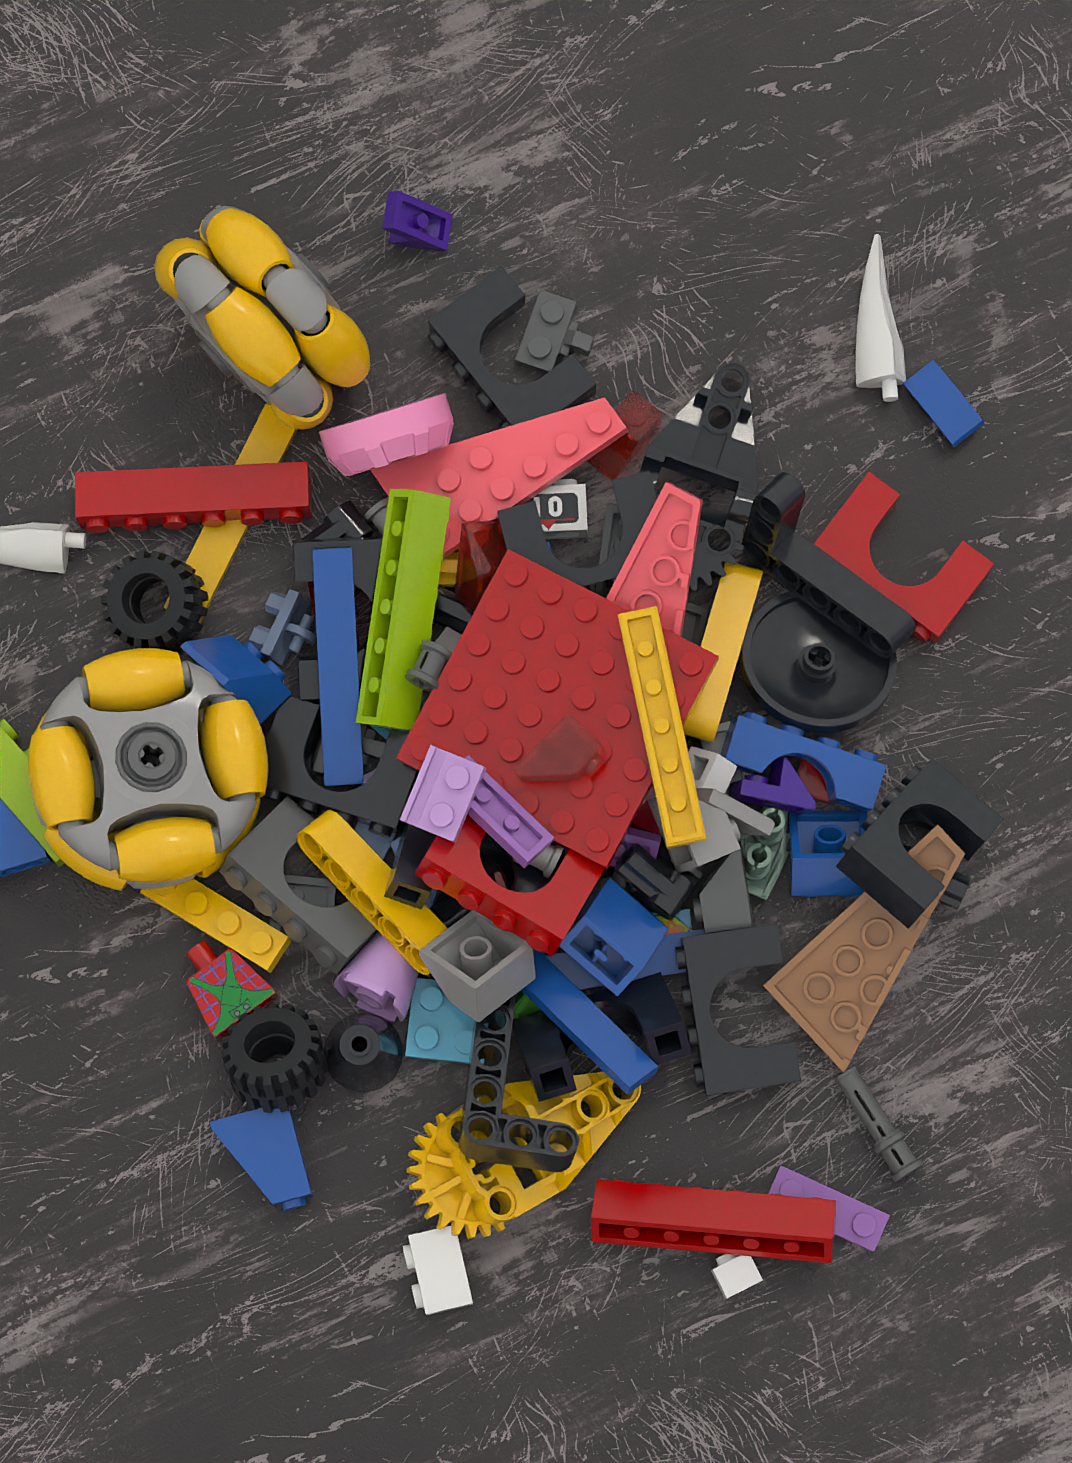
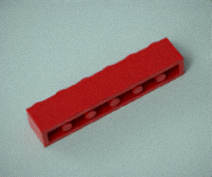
[75,461,312,533]
[591,1179,836,1263]

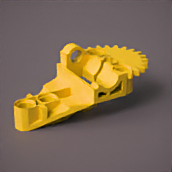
[407,1072,641,1239]

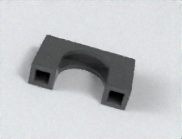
[219,796,378,975]

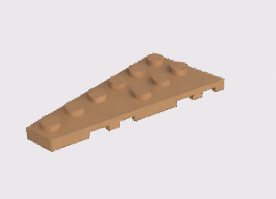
[763,824,965,1073]

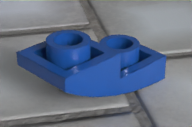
[903,360,985,447]

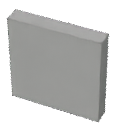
[696,788,775,836]

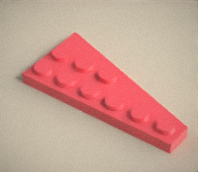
[370,397,628,559]
[606,482,703,637]

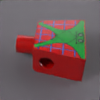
[186,940,278,1041]

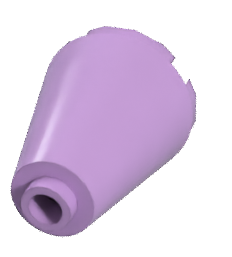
[334,931,419,1022]

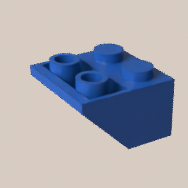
[560,876,669,996]

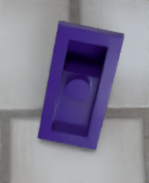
[382,191,453,251]
[729,756,816,814]

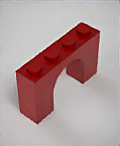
[814,472,994,644]
[415,814,605,957]

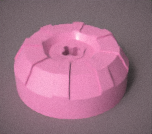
[319,393,454,476]

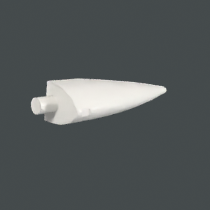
[855,234,906,402]
[0,522,87,574]

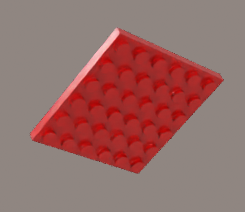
[396,549,719,869]

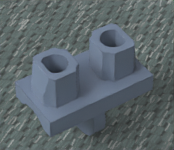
[249,589,317,667]

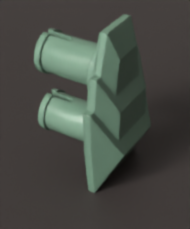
[739,806,789,900]

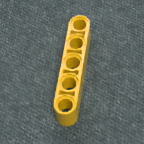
[683,562,763,743]
[297,810,448,975]

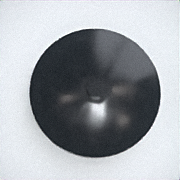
[740,591,897,733]

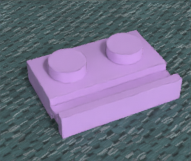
[400,745,486,843]

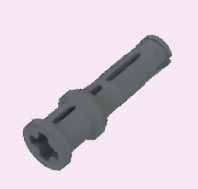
[834,1067,924,1183]

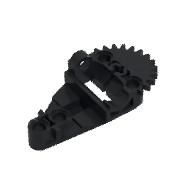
[618,363,759,591]

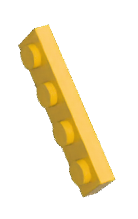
[140,879,292,973]

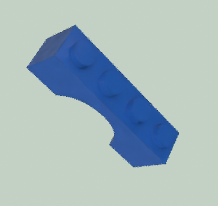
[720,712,887,812]

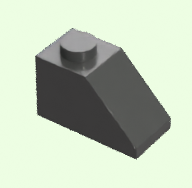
[693,841,753,933]

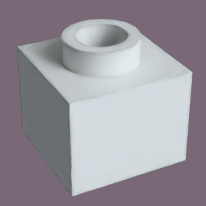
[688,746,737,794]
[711,1254,763,1299]

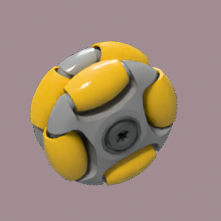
[154,206,370,430]
[28,648,268,891]

